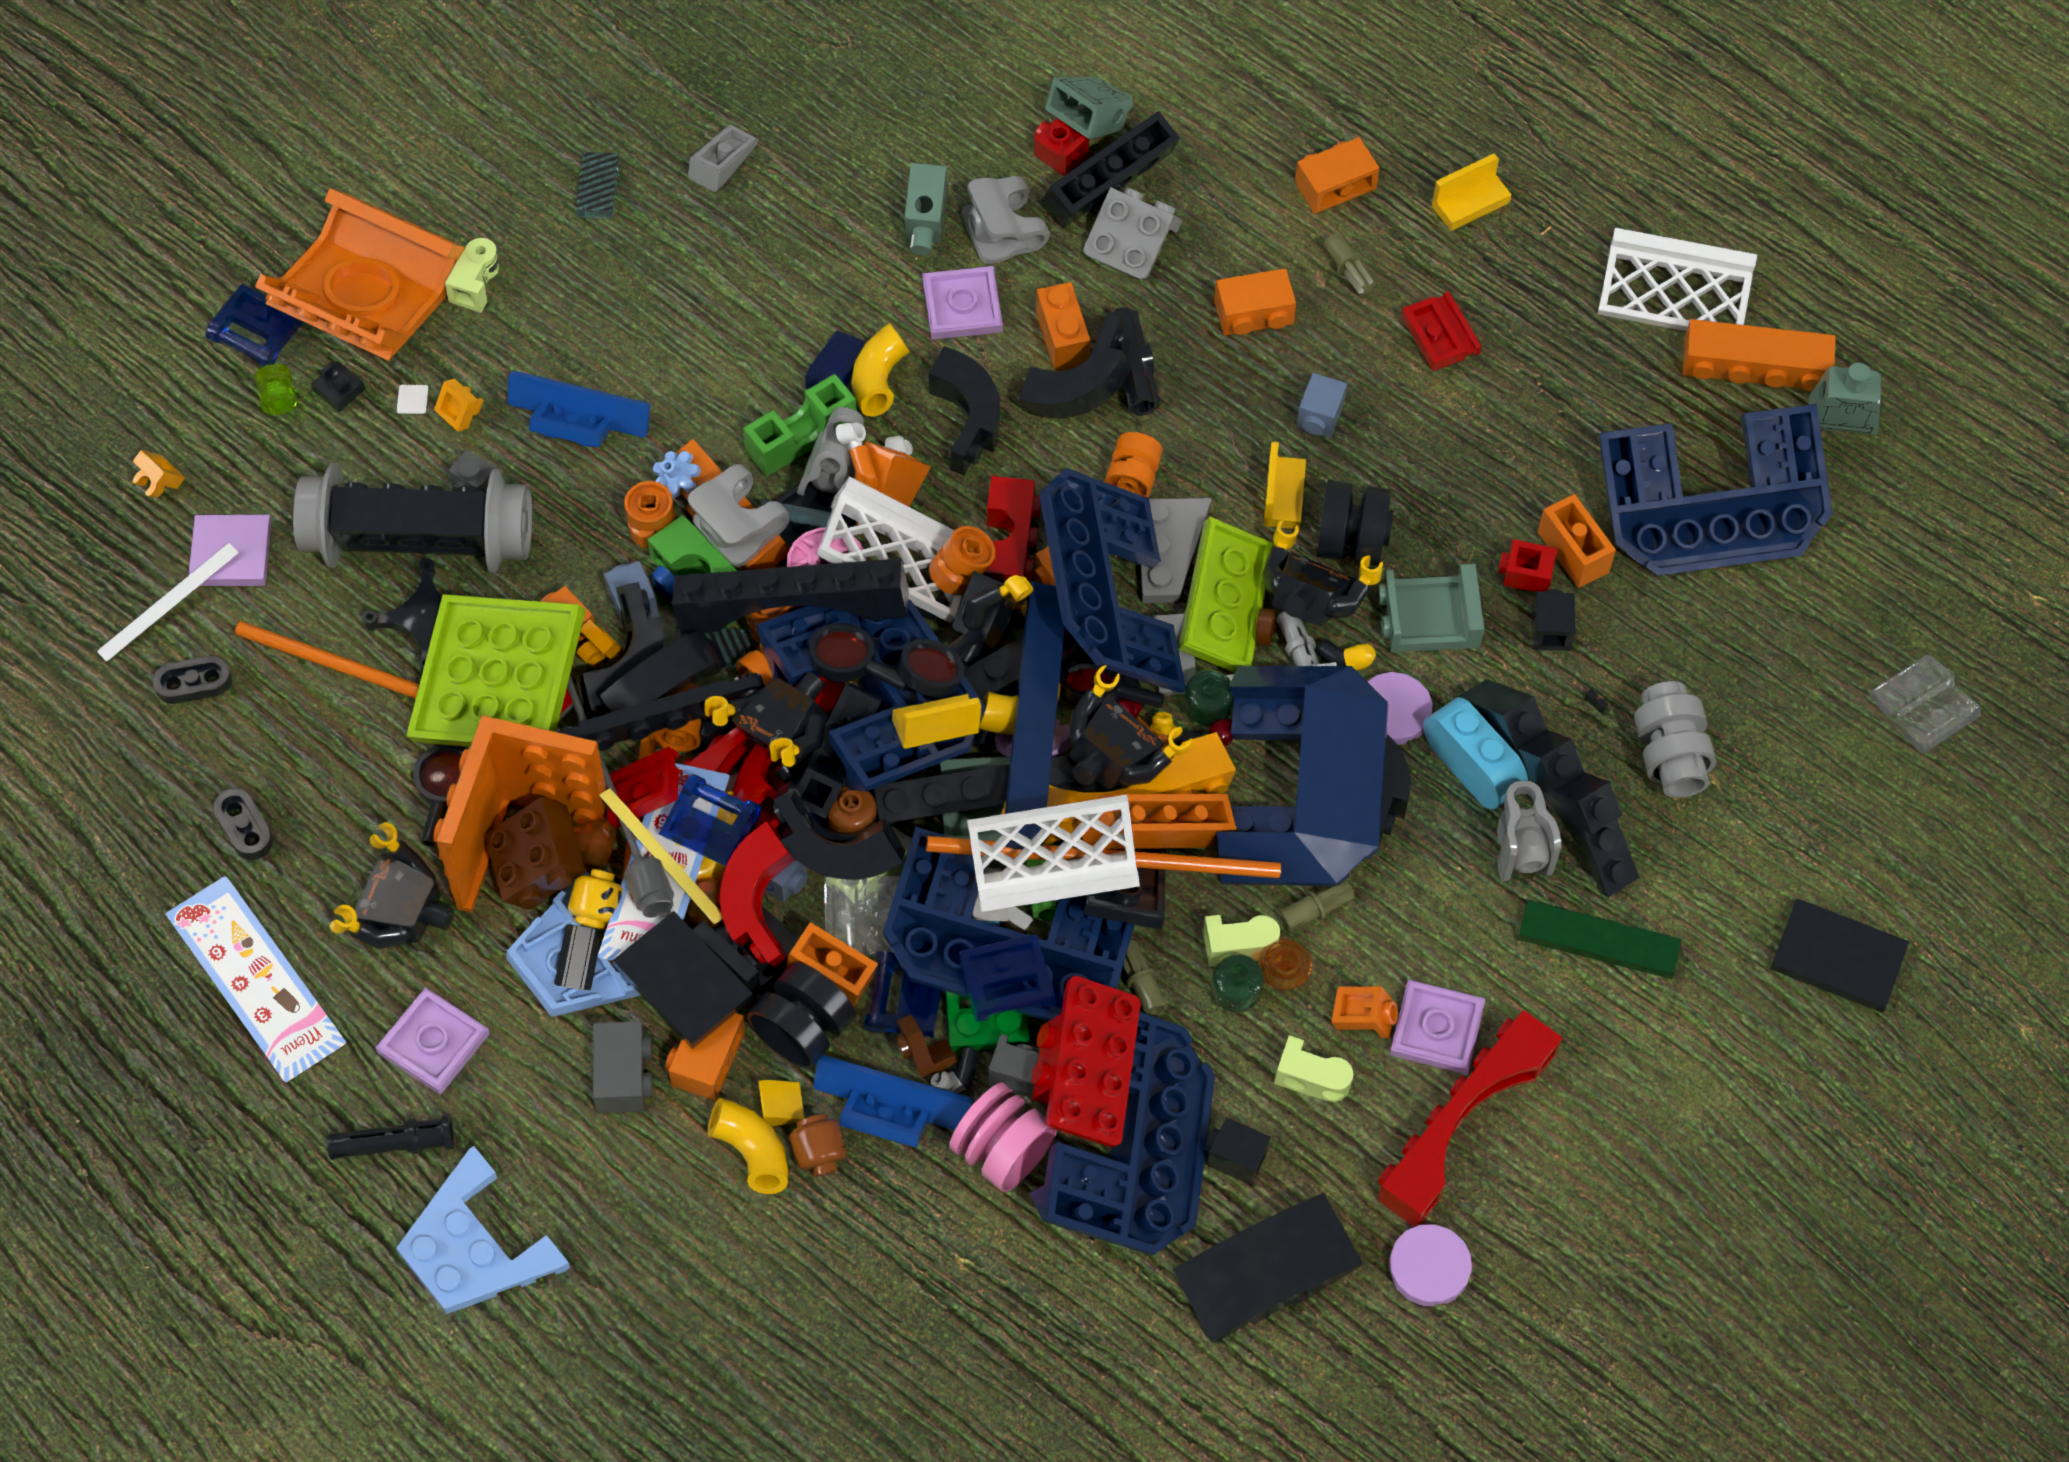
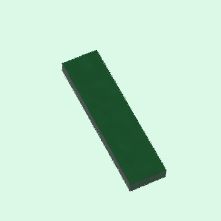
[1518,900,1682,979]

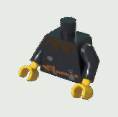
[1262,520,1383,626]
[952,571,1034,665]
[1069,665,1192,790]
[705,671,828,770]
[330,822,454,949]

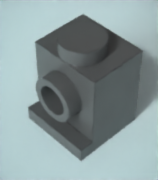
[448,450,496,494]
[989,1034,1039,1098]

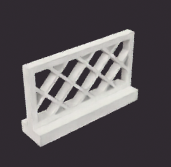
[1598,228,1757,331]
[816,476,962,623]
[967,794,1140,912]

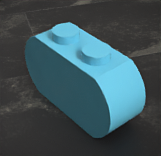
[1423,697,1528,809]

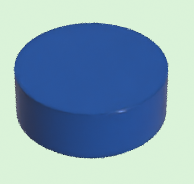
[649,565,675,601]

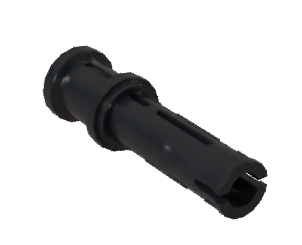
[327,1113,455,1160]

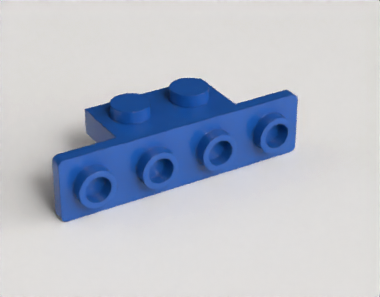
[507,371,651,448]
[814,1055,974,1148]

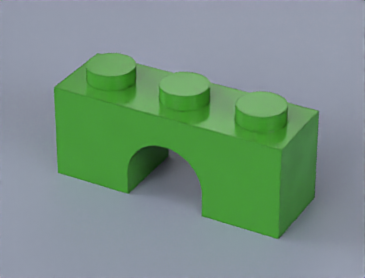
[743,374,857,477]
[648,515,739,631]

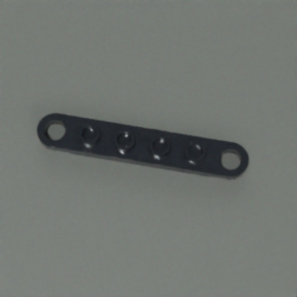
[552,673,765,752]

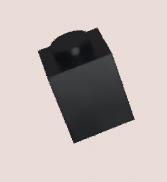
[1532,589,1576,651]
[1204,1117,1271,1186]

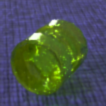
[254,364,298,415]

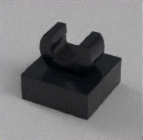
[311,361,365,412]

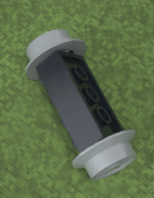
[293,462,532,574]

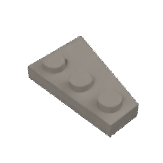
[1140,498,1212,603]

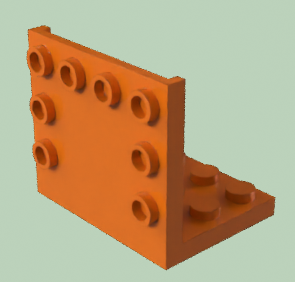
[434,715,608,913]

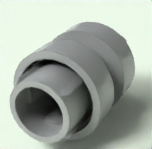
[1634,681,1716,798]

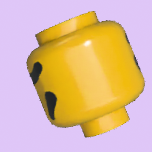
[568,869,623,930]

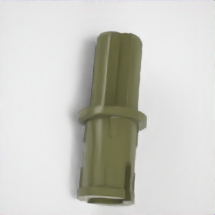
[1324,232,1376,296]
[1277,880,1355,933]
[1123,940,1168,1017]

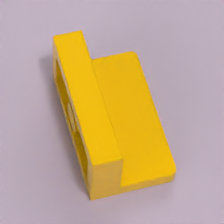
[1432,154,1512,231]
[1263,441,1306,530]
[892,694,982,749]

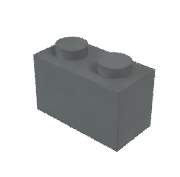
[593,1021,653,1113]

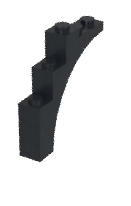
[1456,679,1640,897]

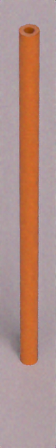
[235,621,419,699]
[926,836,1281,878]

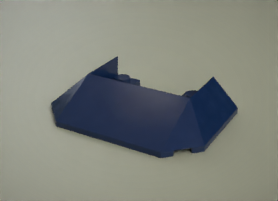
[1598,404,1833,576]
[1039,468,1186,693]
[757,599,985,792]
[1217,666,1389,886]
[883,827,1134,1021]
[1030,1012,1215,1256]

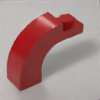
[733,744,810,828]
[720,821,796,968]

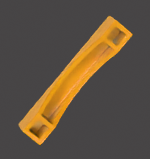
[1001,732,1236,845]

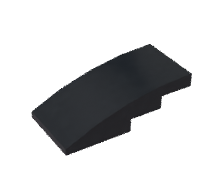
[1173,1193,1364,1343]

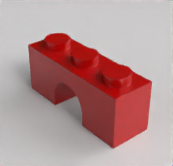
[983,476,1041,583]

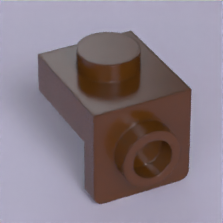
[895,1014,957,1077]

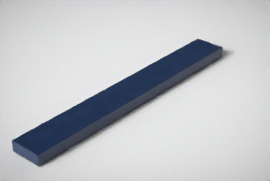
[1002,581,1065,850]

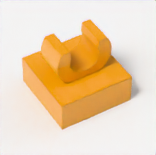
[434,378,484,432]
[133,450,186,498]
[576,619,623,668]

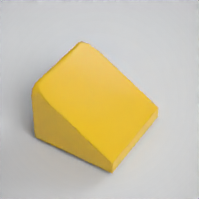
[758,1080,805,1127]

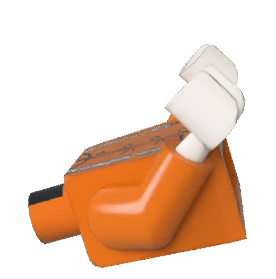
[836,423,931,533]

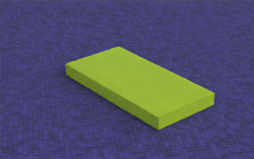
[1178,517,1275,673]

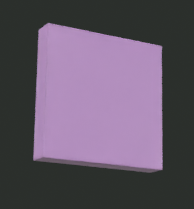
[922,266,1003,340]
[188,515,272,586]
[1390,979,1485,1075]
[375,987,490,1095]

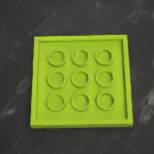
[406,594,586,747]

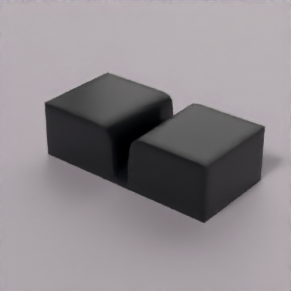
[1584,689,1608,714]

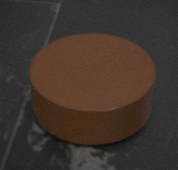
[1256,608,1277,647]

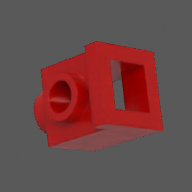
[1034,118,1090,177]
[1498,539,1557,592]

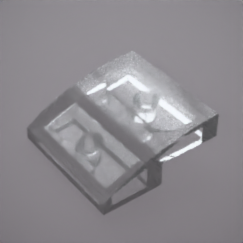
[1871,654,1981,754]
[824,875,900,956]

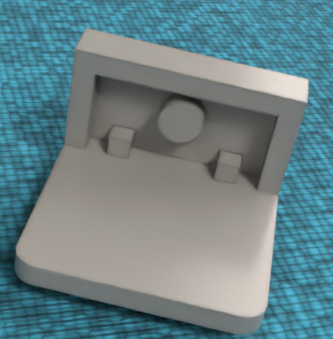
[1084,186,1182,280]

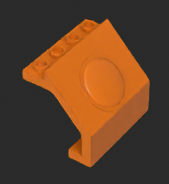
[255,188,466,361]

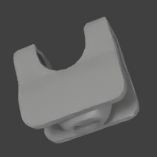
[960,176,1050,264]
[797,407,864,496]
[688,464,790,567]
[1497,781,1561,882]

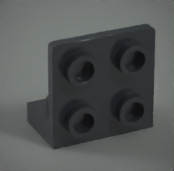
[693,906,799,998]

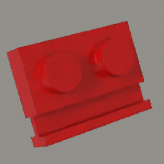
[1401,291,1482,371]
[607,746,679,828]

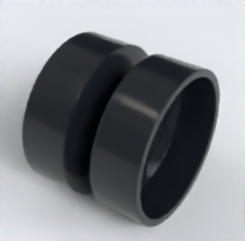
[1316,480,1394,567]
[747,962,856,1069]

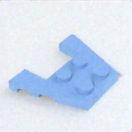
[506,869,641,1017]
[396,1146,570,1314]

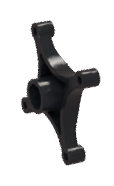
[362,558,442,673]

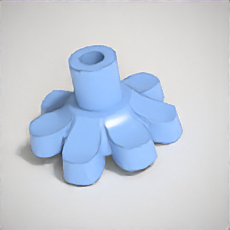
[653,451,701,498]

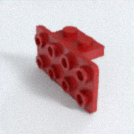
[1031,976,1141,1147]

